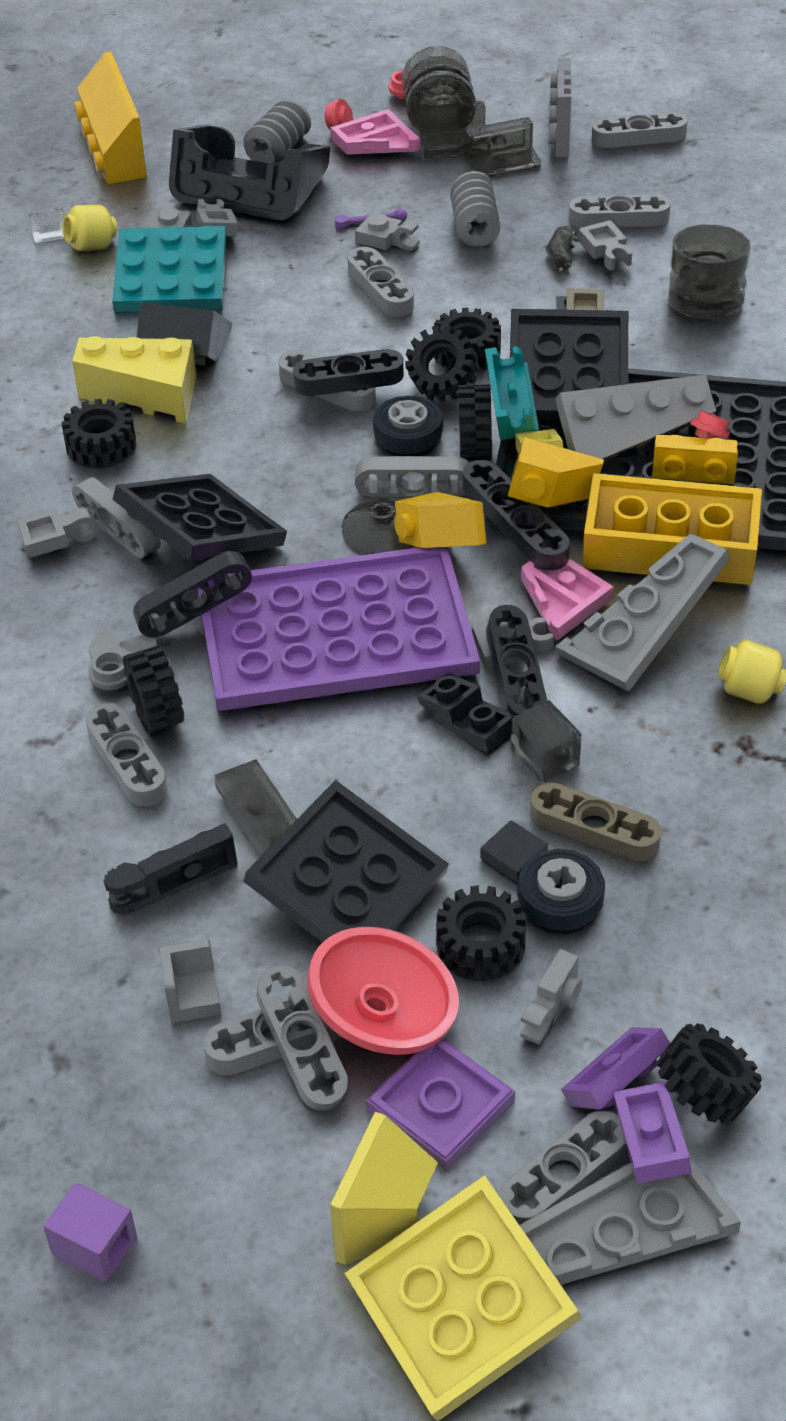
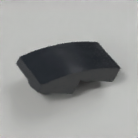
[417,673,518,753]

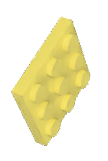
[344,1175,582,1421]

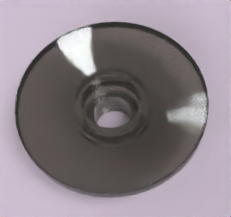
[342,498,414,555]

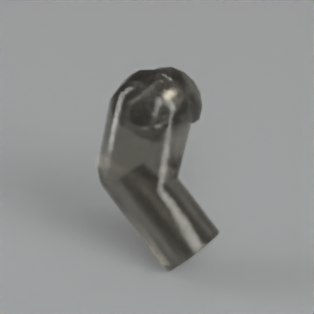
[546,226,578,271]

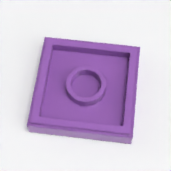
[366,1039,515,1171]

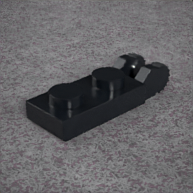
[103,823,238,915]

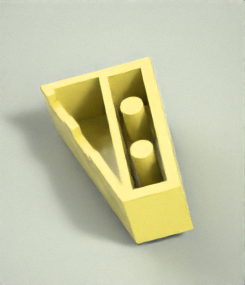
[72,336,196,424]

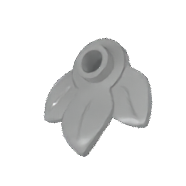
[88,631,171,690]

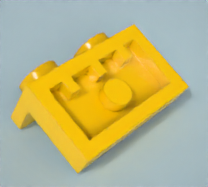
[652,434,738,485]

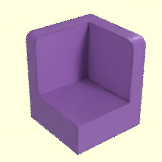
[43,1184,138,1282]

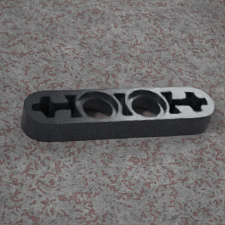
[463,460,570,571]

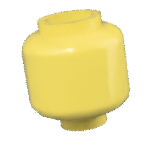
[62,204,117,252]
[718,639,786,704]

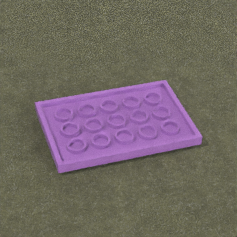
[197,547,480,711]

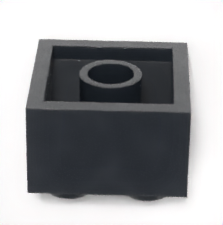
[137,303,232,367]

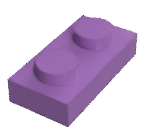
[561,1027,670,1110]
[613,1082,692,1184]

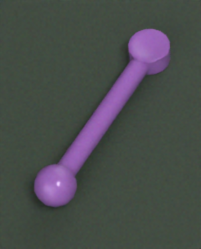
[335,208,407,229]

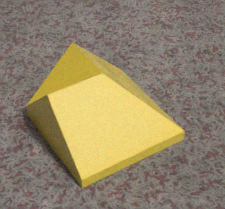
[330,1112,438,1265]

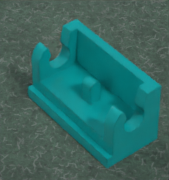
[485,346,539,440]

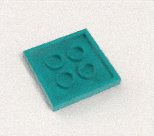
[112,225,226,312]

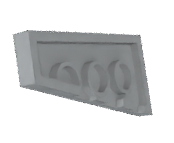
[549,58,571,158]
[555,374,716,461]
[555,533,730,692]
[520,1158,741,1285]

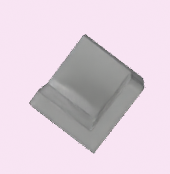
[159,939,222,1023]

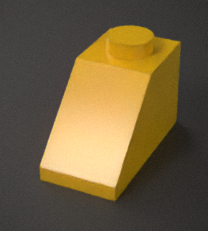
[508,437,604,508]
[394,492,486,548]

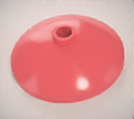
[307,927,459,1055]

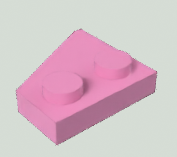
[330,109,420,155]
[521,559,614,641]

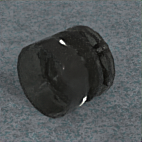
[402,46,476,137]
[668,224,751,319]

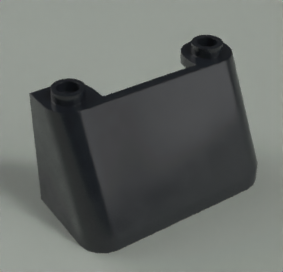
[169,124,331,220]

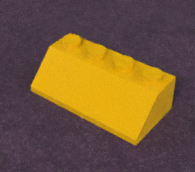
[74,51,147,184]
[582,473,762,585]

